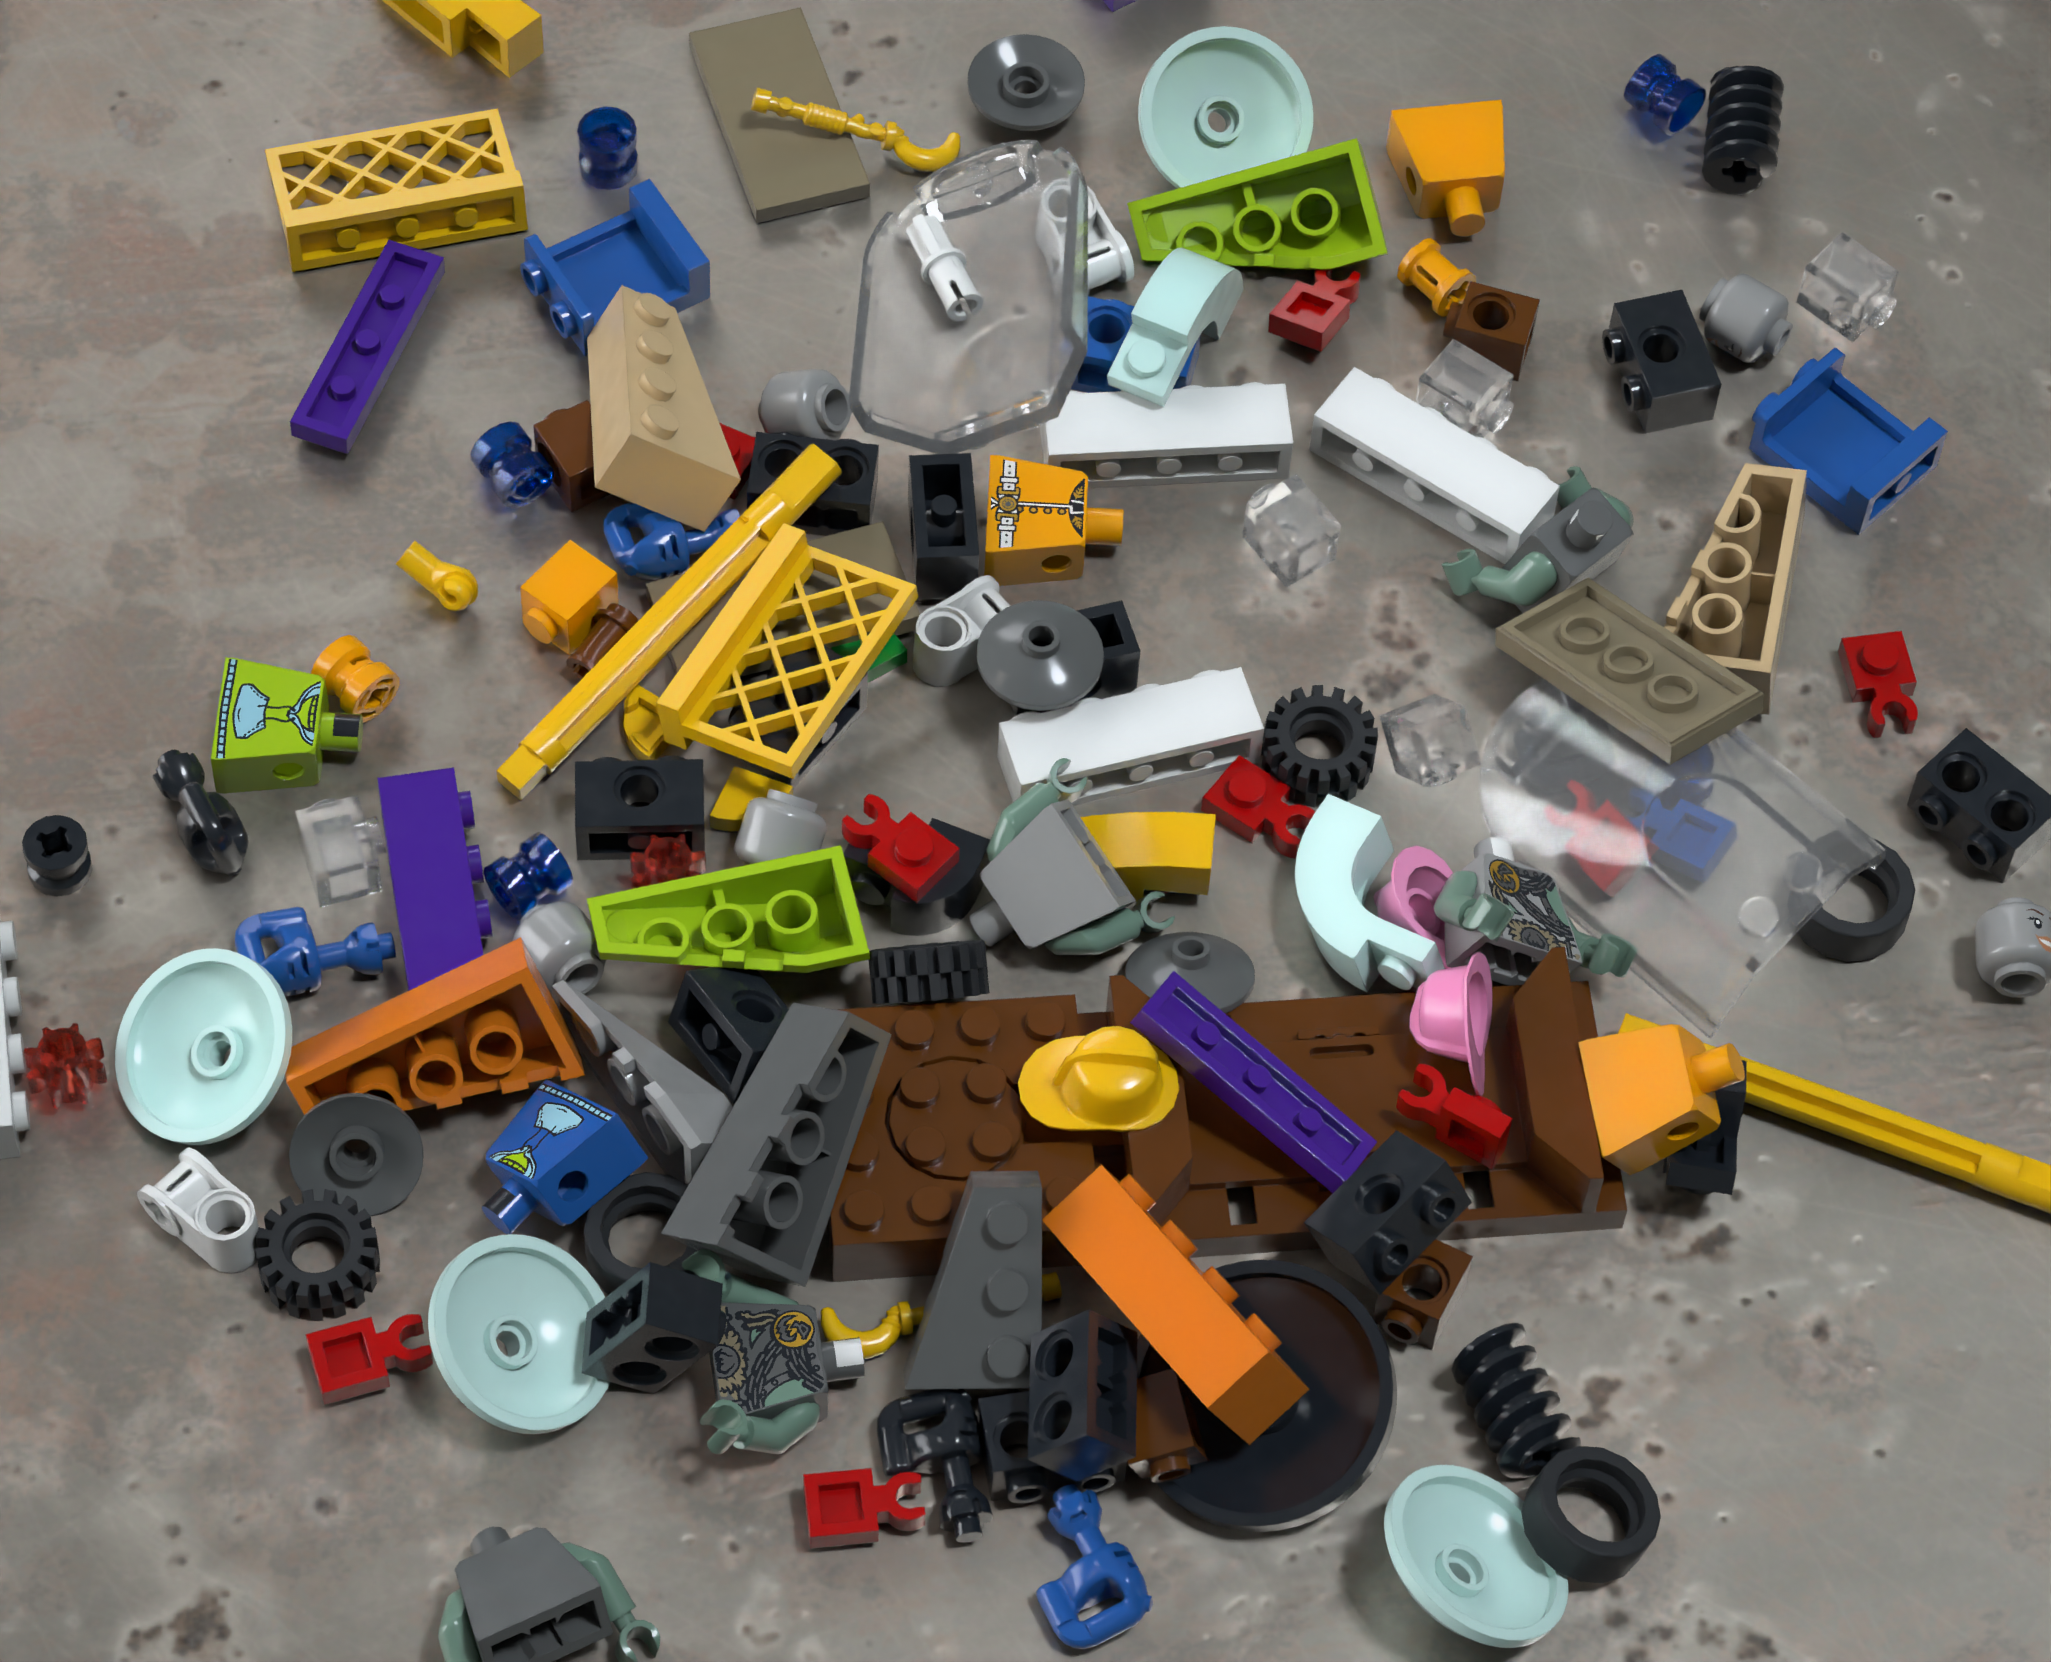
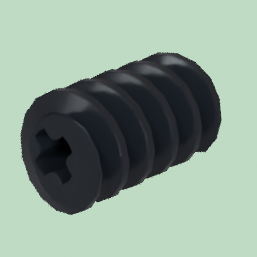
[1702,66,1784,195]
[1451,1323,1581,1478]

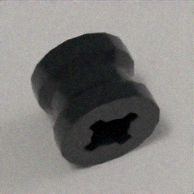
[22,815,92,897]

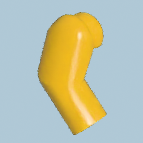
[396,540,478,611]

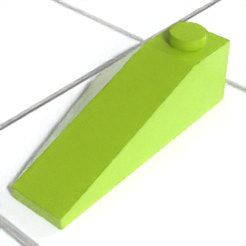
[1127,138,1388,270]
[586,845,870,973]

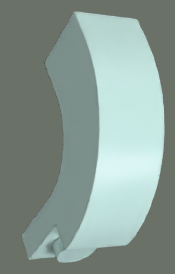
[1107,247,1244,407]
[1295,794,1445,992]

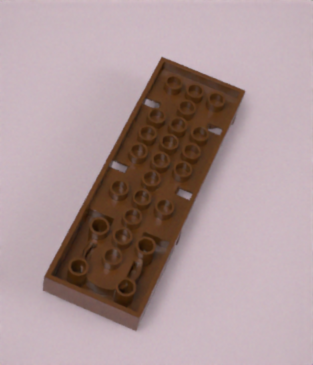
[828,947,1627,1282]

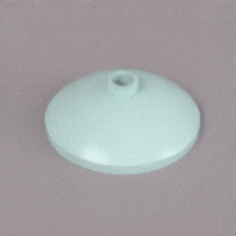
[1138,26,1313,189]
[115,948,292,1145]
[428,1234,610,1434]
[1384,1465,1568,1648]

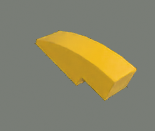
[382,0,544,78]
[1080,812,1216,902]

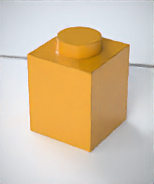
[520,540,619,655]

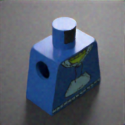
[482,1079,648,1234]

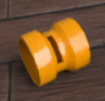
[311,635,400,723]

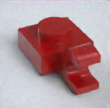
[1396,1064,1513,1169]

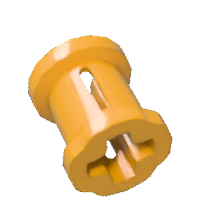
[1397,238,1476,317]

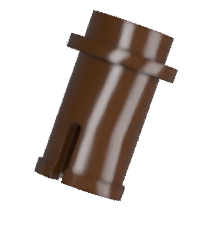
[566,603,639,679]

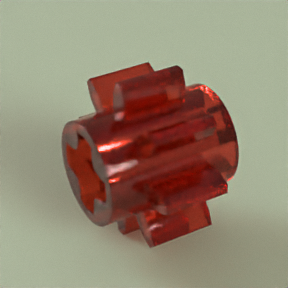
[630,834,706,889]
[24,1023,107,1109]

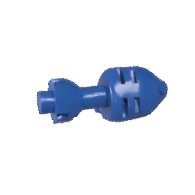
[603,503,740,581]
[235,907,396,997]
[1036,1484,1153,1649]

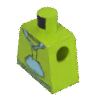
[211,657,363,794]

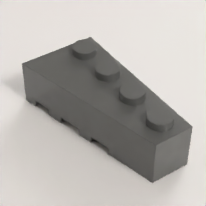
[661,1003,892,1287]

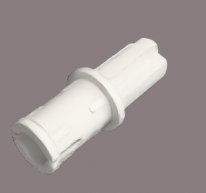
[906,214,984,321]

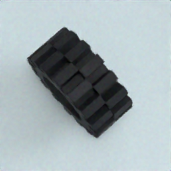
[1261,685,1378,807]
[869,940,990,1004]
[255,1189,380,1321]

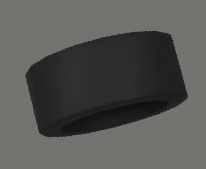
[1787,834,1915,962]
[584,1172,698,1294]
[1521,1446,1661,1583]

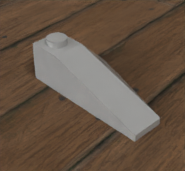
[552,980,733,1185]

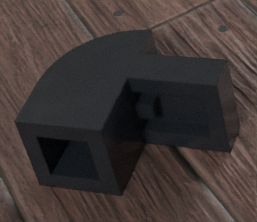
[843,818,990,936]
[1663,1060,1747,1195]

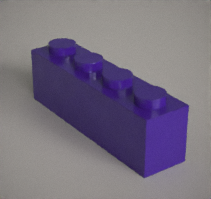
[377,767,493,991]

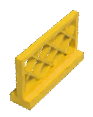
[265,108,528,272]
[656,523,918,779]

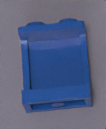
[520,179,710,356]
[1749,348,1948,535]

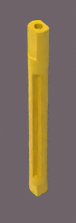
[496,444,842,800]
[1618,1013,2051,1214]

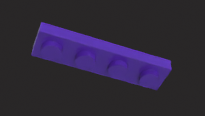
[290,240,445,454]
[1130,970,1377,1193]

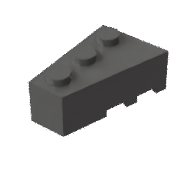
[903,1171,1042,1389]

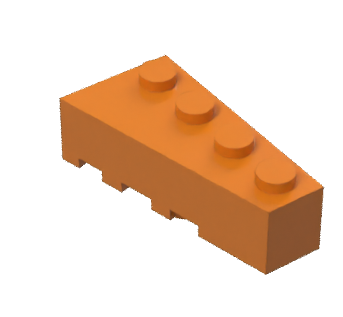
[285,937,585,1115]
[1042,1164,1310,1445]

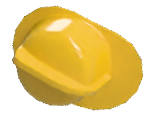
[1018,1026,1179,1132]

